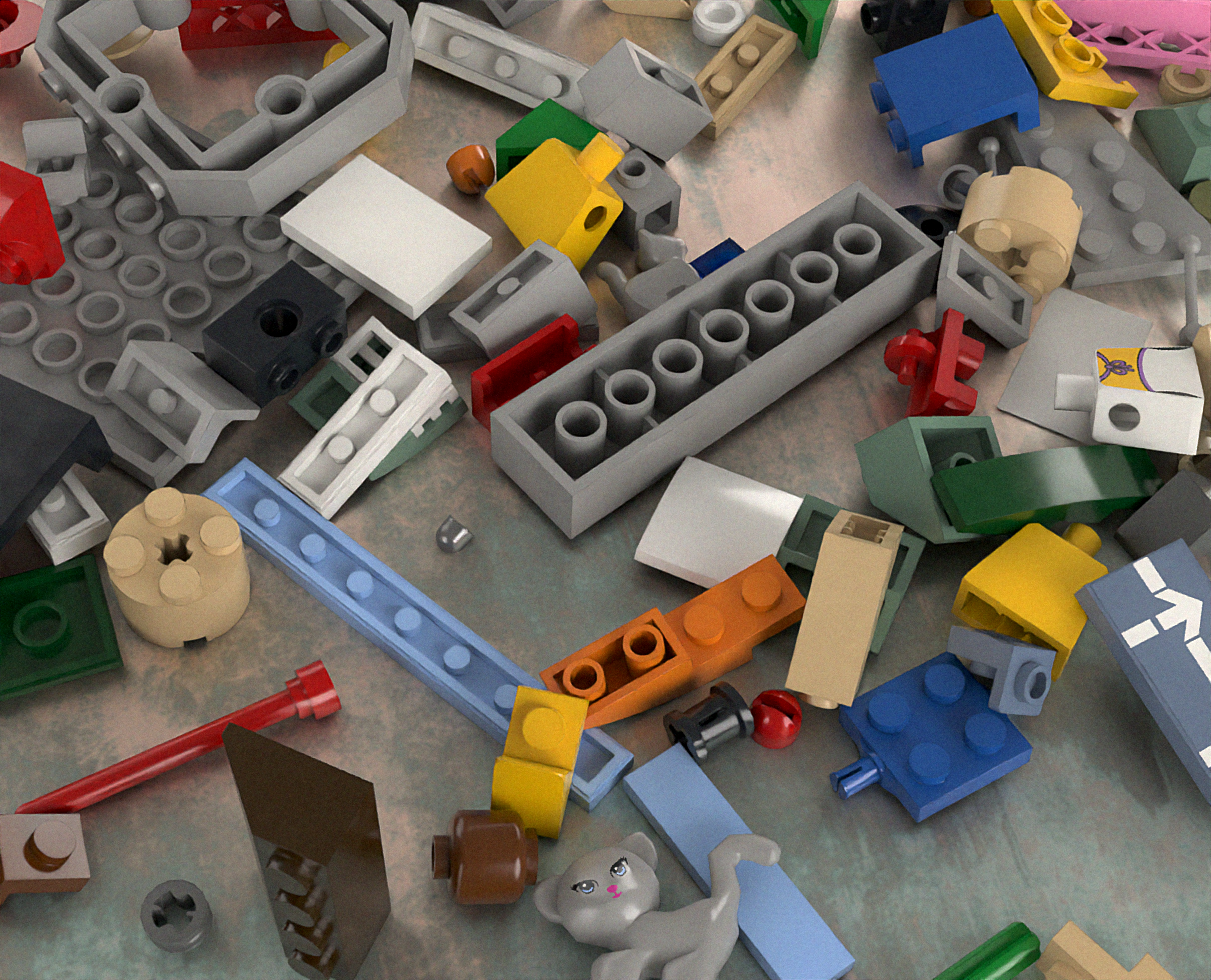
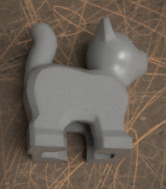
[596,229,701,323]

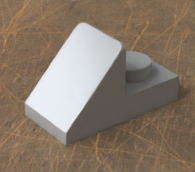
[934,232,1033,350]

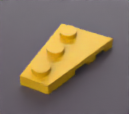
[990,0,1139,110]

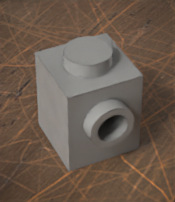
[605,147,681,252]

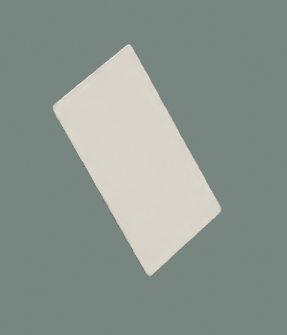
[997,287,1153,446]

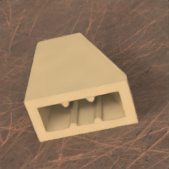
[785,509,904,709]

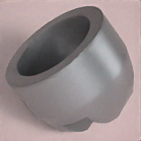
[938,164,982,211]

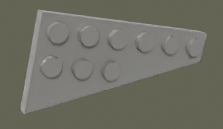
[994,32,1211,290]

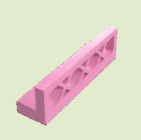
[1053,0,1211,75]

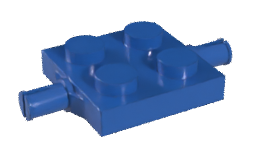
[829,651,1033,823]

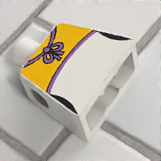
[1054,346,1204,455]

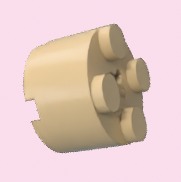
[956,166,1083,305]
[103,487,250,648]

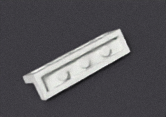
[411,2,593,126]

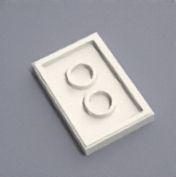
[280,153,493,321]

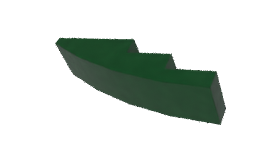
[930,445,1165,535]

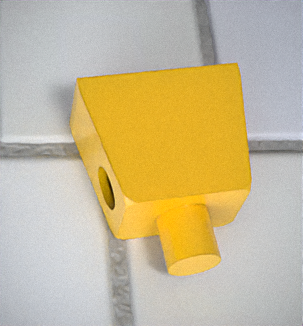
[484,132,625,274]
[951,523,1109,682]

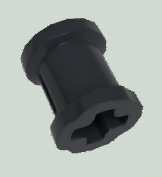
[663,681,755,767]

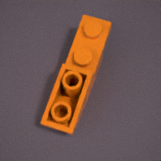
[539,554,807,730]

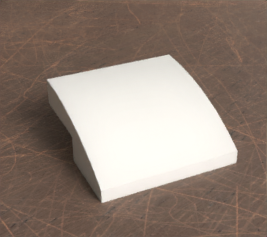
[634,455,804,589]

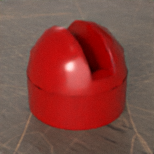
[749,688,803,749]

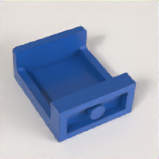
[869,13,1040,169]

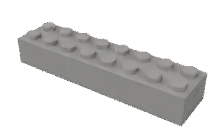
[490,180,942,539]

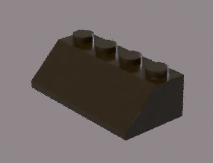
[221,722,391,980]

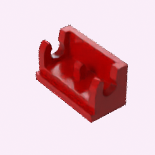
[471,313,597,433]

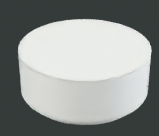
[692,0,746,47]

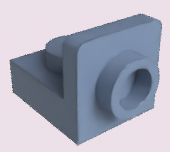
[945,625,1056,716]

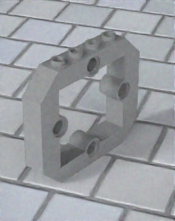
[34,0,415,216]

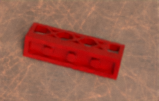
[178,0,340,51]

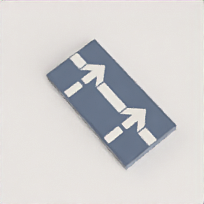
[1074,538,1211,806]

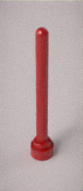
[14,659,342,814]

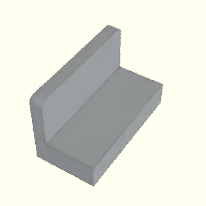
[448,239,598,361]
[103,340,261,464]

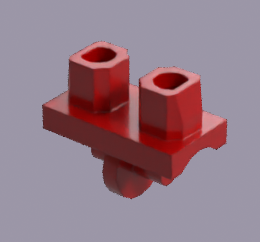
[883,308,985,419]

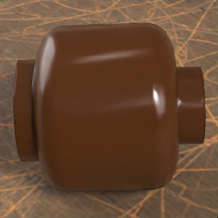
[431,810,538,905]

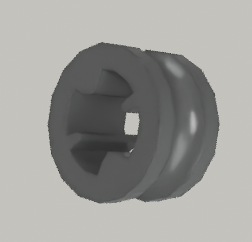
[140,880,213,953]

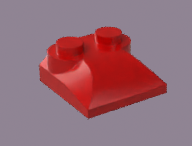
[0,161,66,285]

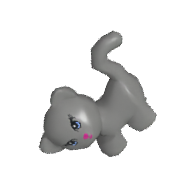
[532,832,781,980]

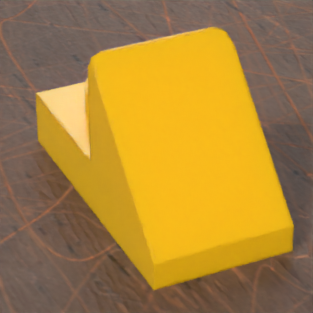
[490,685,589,839]

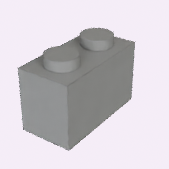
[576,37,714,162]

